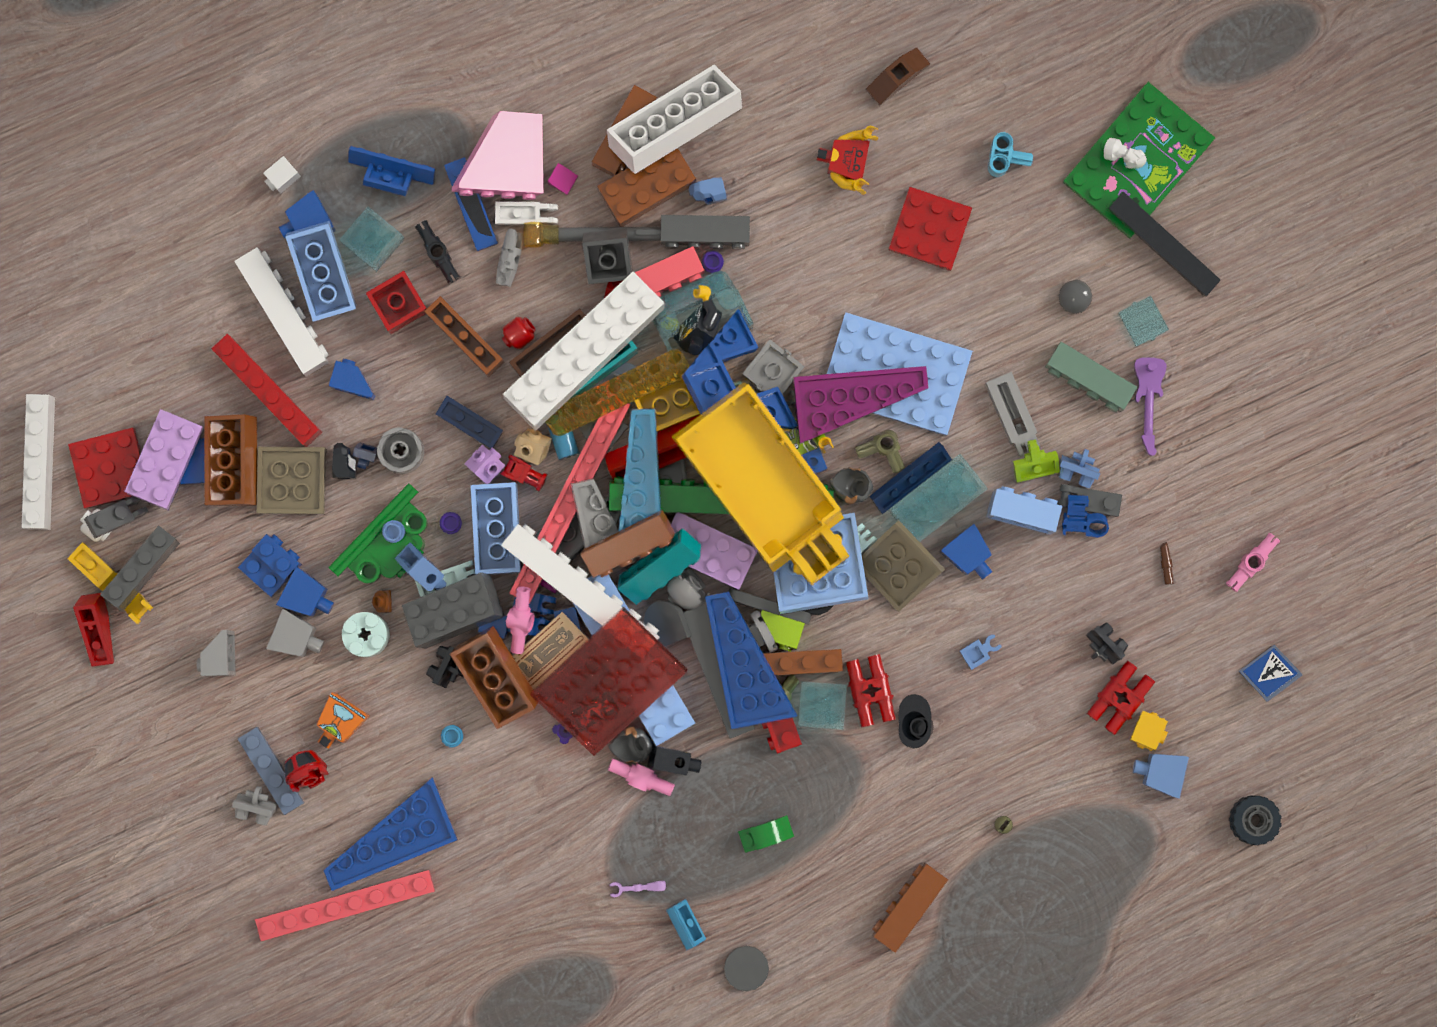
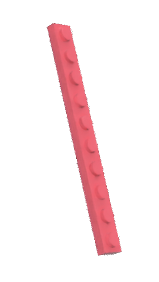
[509,394,631,604]

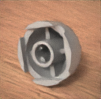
[667,568,710,610]

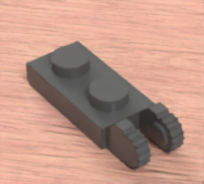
[84,497,148,538]

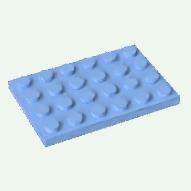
[827,312,973,436]

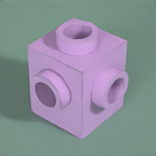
[465,444,505,484]

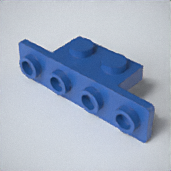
[348,146,435,196]

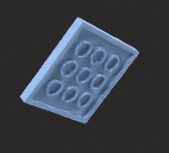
[774,513,869,614]

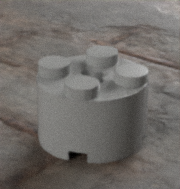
[377,427,425,474]

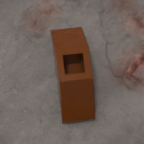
[866,47,931,106]

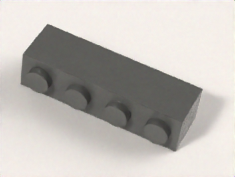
[661,215,750,250]
[100,525,180,612]

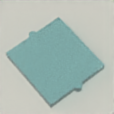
[1118,296,1169,347]

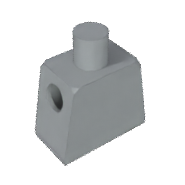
[266,609,324,657]

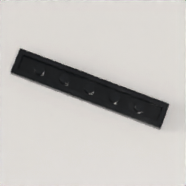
[1107,191,1221,297]

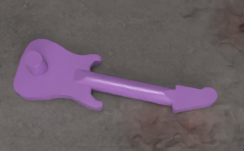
[1134,358,1166,456]

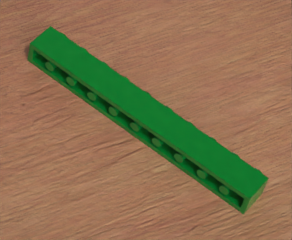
[608,477,834,514]

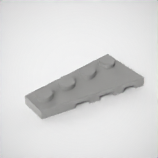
[571,479,634,561]

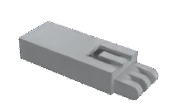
[985,372,1041,457]

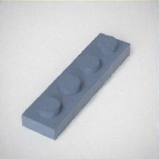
[238,727,304,815]

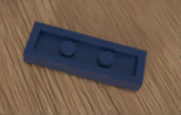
[435,396,504,449]

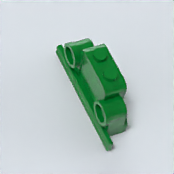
[328,483,428,583]

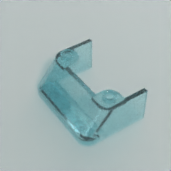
[652,271,754,365]

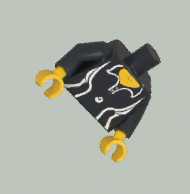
[661,285,722,355]

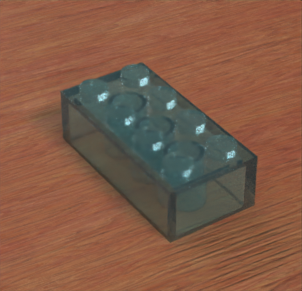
[888,454,988,542]

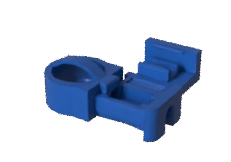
[1062,495,1109,538]

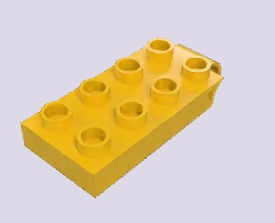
[672,382,850,586]

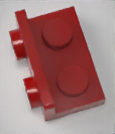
[761,717,802,754]

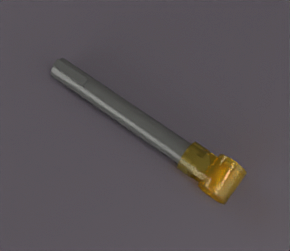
[523,222,661,248]

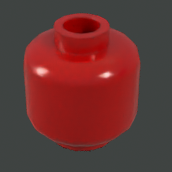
[502,316,536,350]

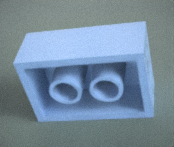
[986,486,1062,534]

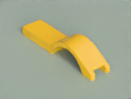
[67,542,153,624]

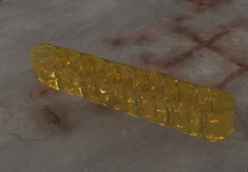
[545,349,690,436]

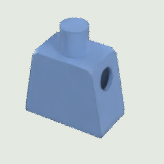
[1133,754,1189,799]

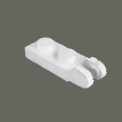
[495,202,558,225]

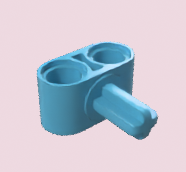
[988,132,1033,177]

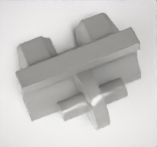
[232,786,277,825]

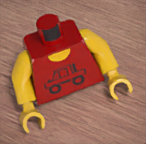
[816,125,879,195]

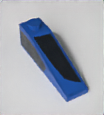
[444,157,498,252]

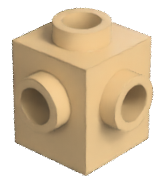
[514,428,552,465]

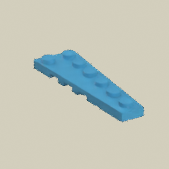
[619,408,661,531]

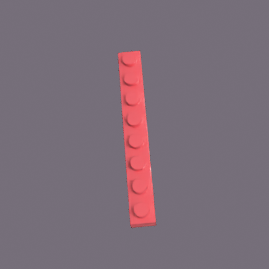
[255,870,435,941]

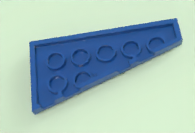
[705,592,798,729]
[323,777,458,891]

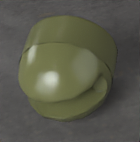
[994,816,1013,834]

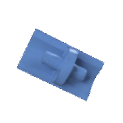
[1059,449,1100,488]

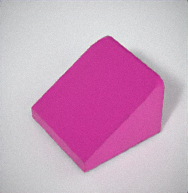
[548,163,578,195]

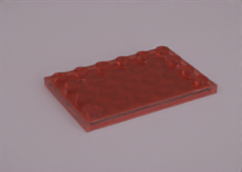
[530,607,688,756]

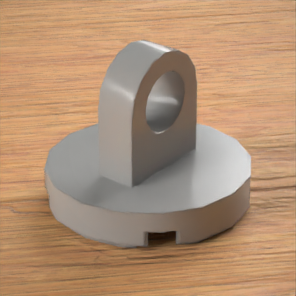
[748,610,778,653]

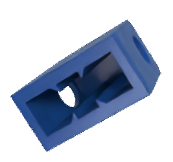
[279,190,336,239]
[939,524,993,580]
[276,567,334,616]

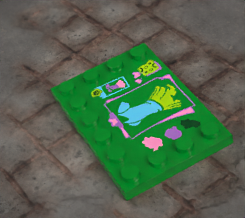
[1062,82,1215,239]

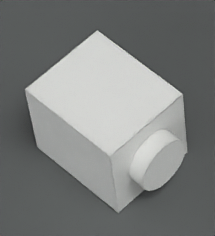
[264,156,301,193]

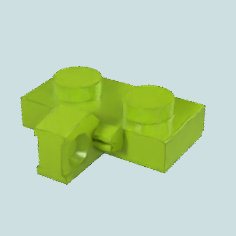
[1013,439,1060,483]

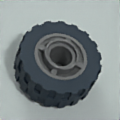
[1229,795,1282,845]

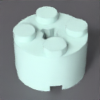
[342,612,390,657]

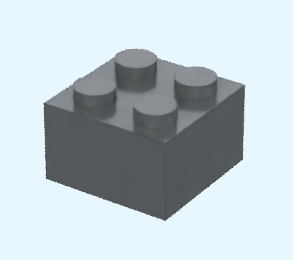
[582,228,633,284]

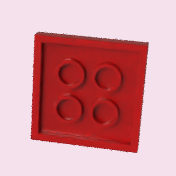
[888,187,973,271]
[68,427,141,509]

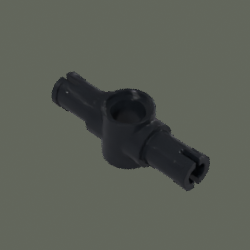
[415,220,460,284]

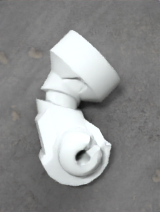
[1104,138,1146,169]

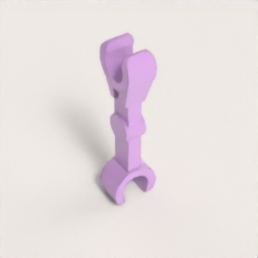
[609,881,666,897]

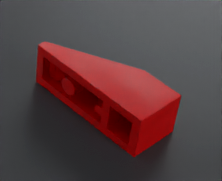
[73,593,114,667]

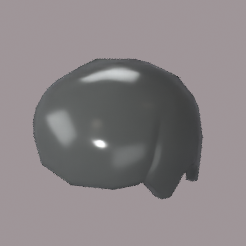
[1058,279,1092,314]

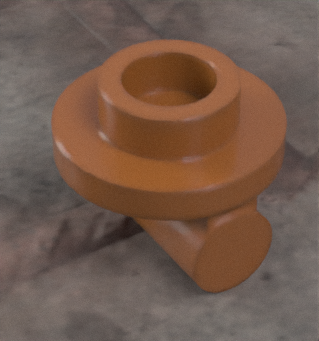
[372,590,392,613]

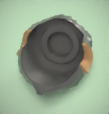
[829,467,873,504]
[608,727,653,764]

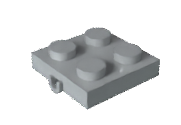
[742,339,805,395]

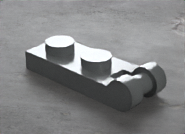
[1057,484,1122,517]

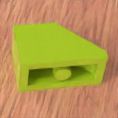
[761,610,805,652]

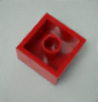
[366,271,427,334]

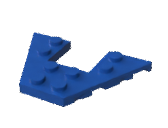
[682,309,798,430]

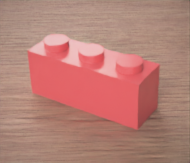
[635,247,704,298]

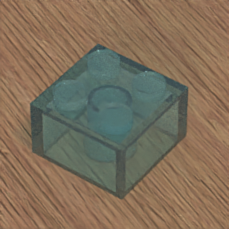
[339,206,405,272]
[798,681,847,730]

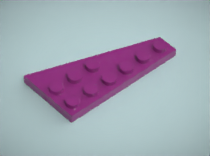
[793,366,929,444]

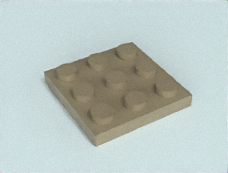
[257,447,326,514]
[862,520,945,612]

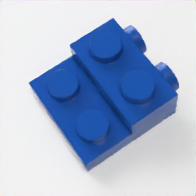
[238,534,302,597]

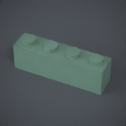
[1045,342,1137,412]

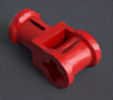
[500,454,548,492]

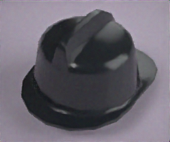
[898,694,934,749]

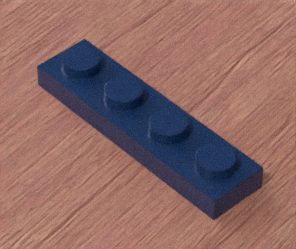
[869,442,952,514]

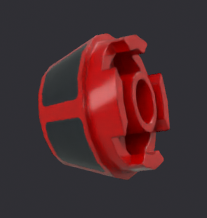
[285,750,329,792]

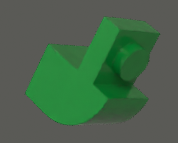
[738,815,794,853]

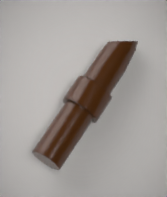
[1160,542,1174,585]

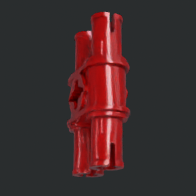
[846,654,896,727]
[1087,661,1155,735]

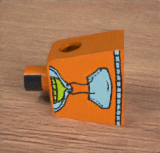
[317,692,370,749]

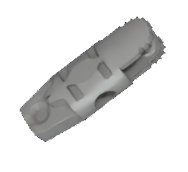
[496,228,524,287]

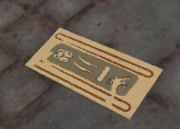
[513,612,589,690]

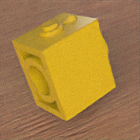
[1129,711,1168,751]

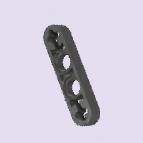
[728,588,812,625]

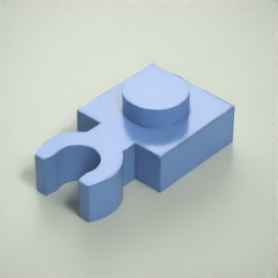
[959,635,1002,670]

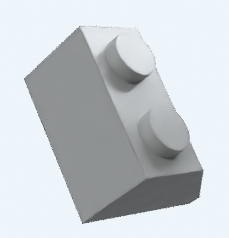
[197,630,236,676]

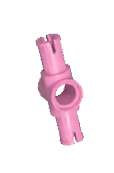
[1226,533,1280,592]
[506,587,535,654]
[608,759,675,796]

